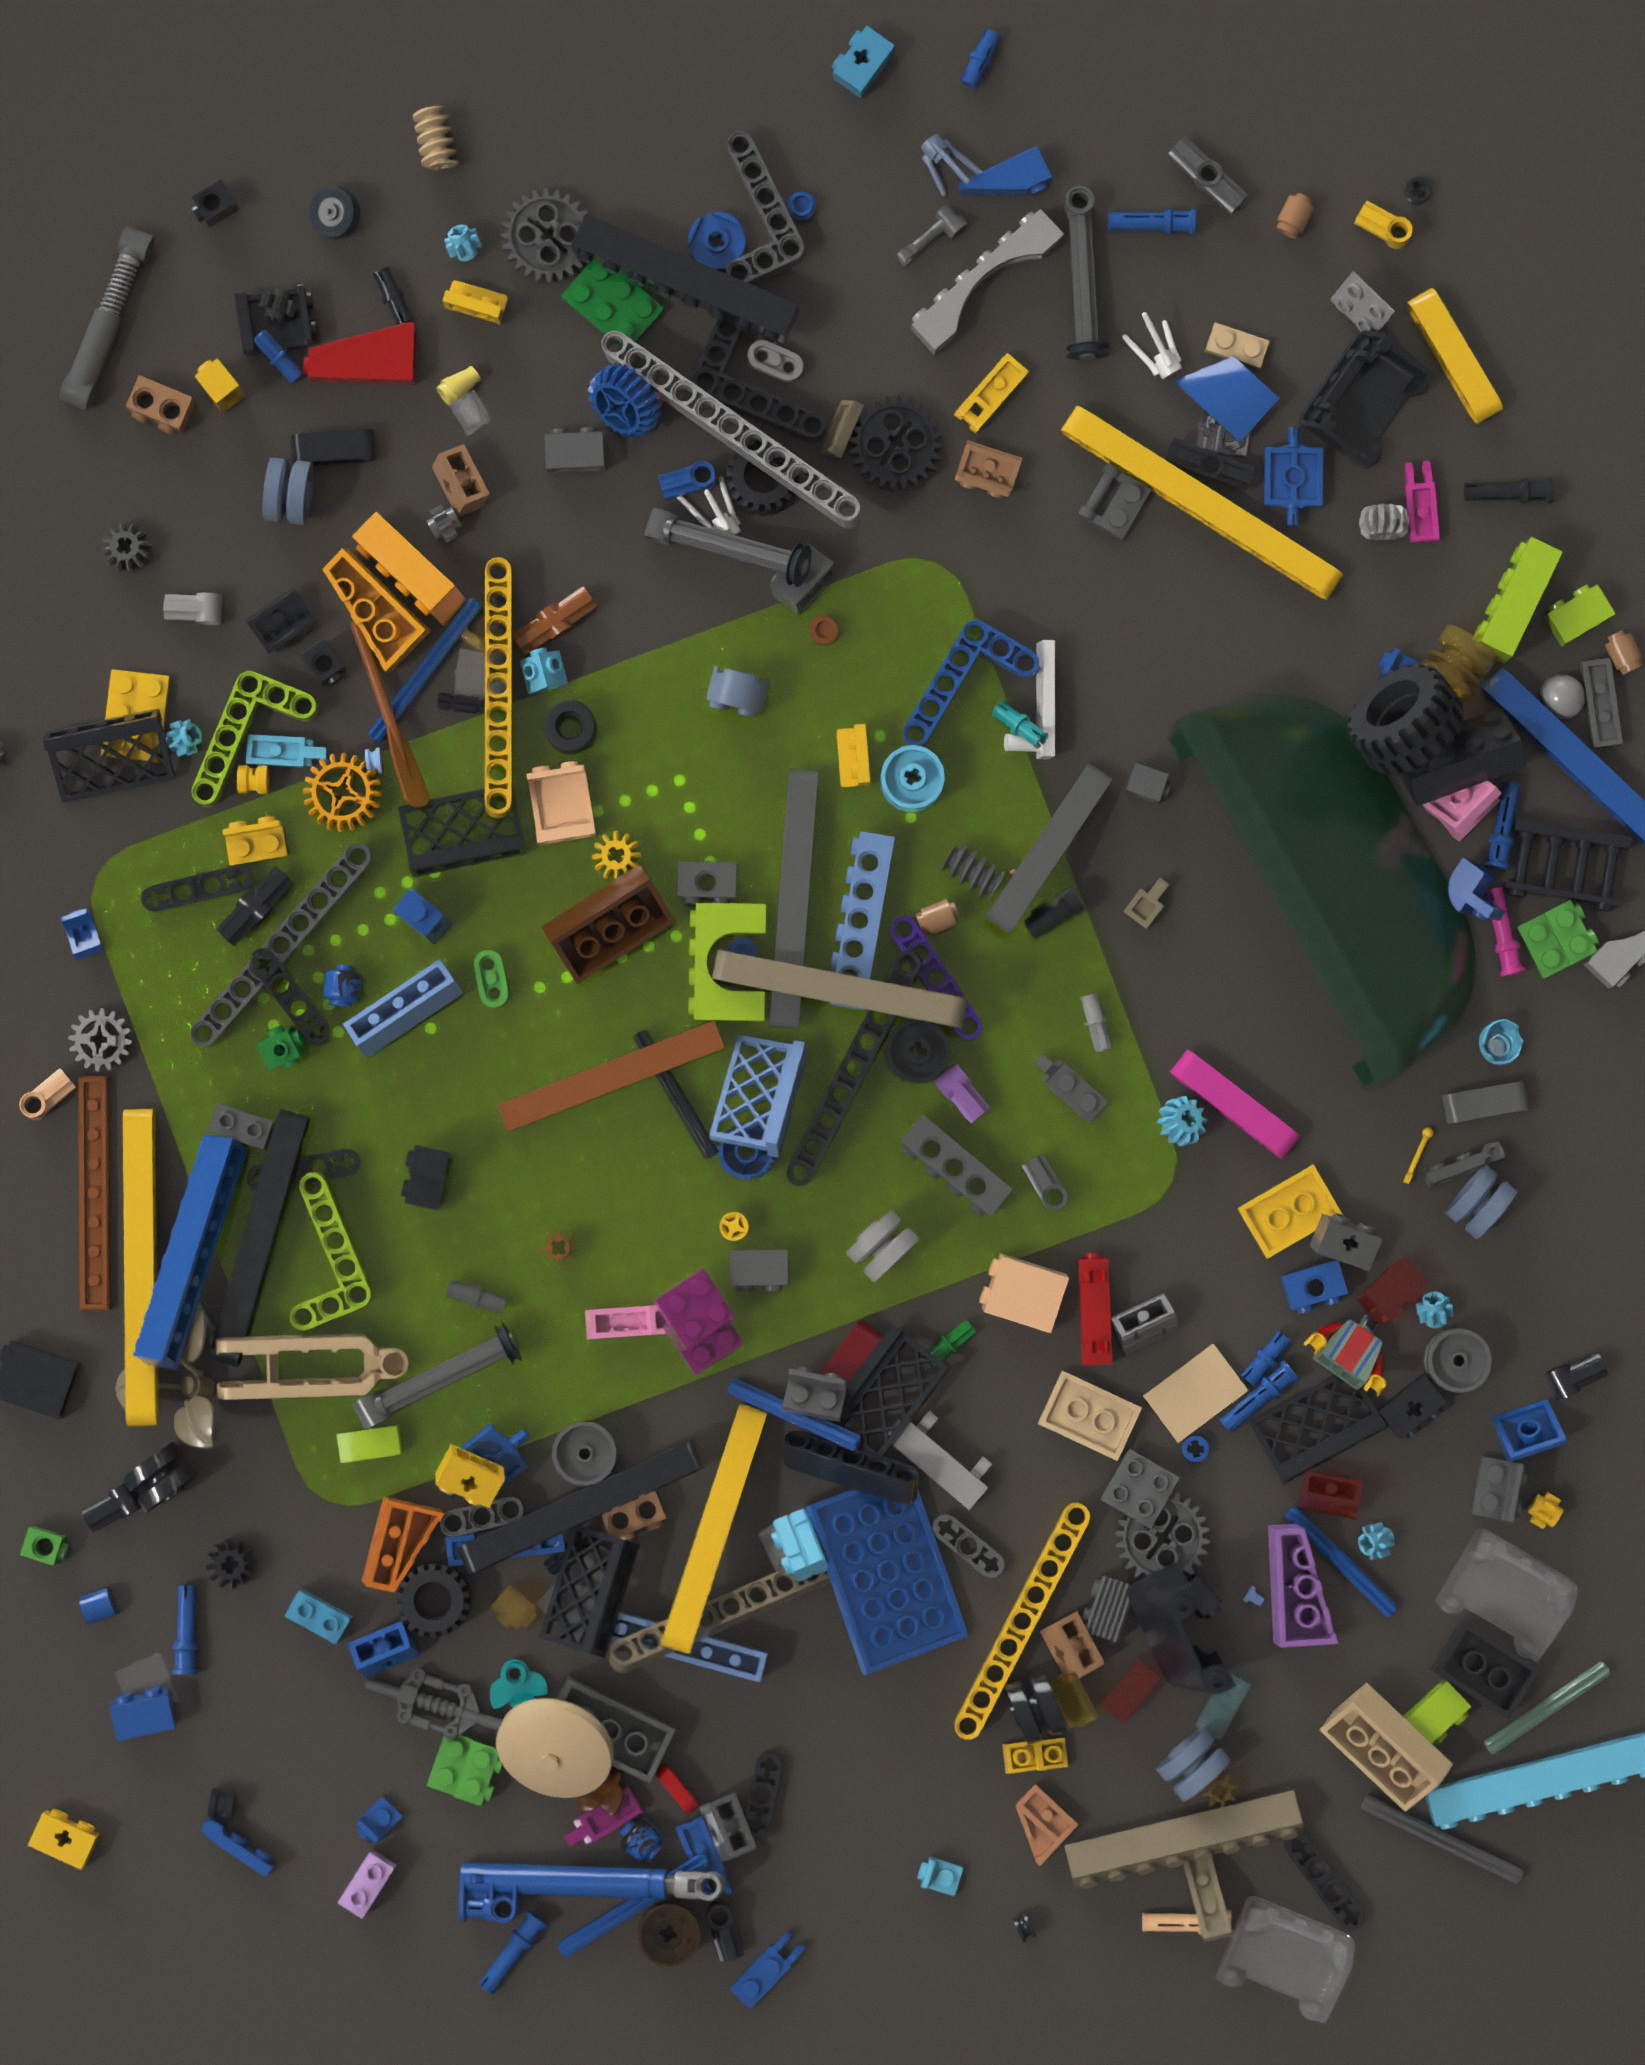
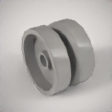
[846,1209,920,1283]

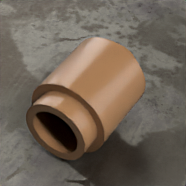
[1276,193,1315,239]
[1605,630,1643,676]
[915,899,960,936]

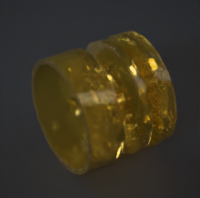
[1421,624,1498,700]

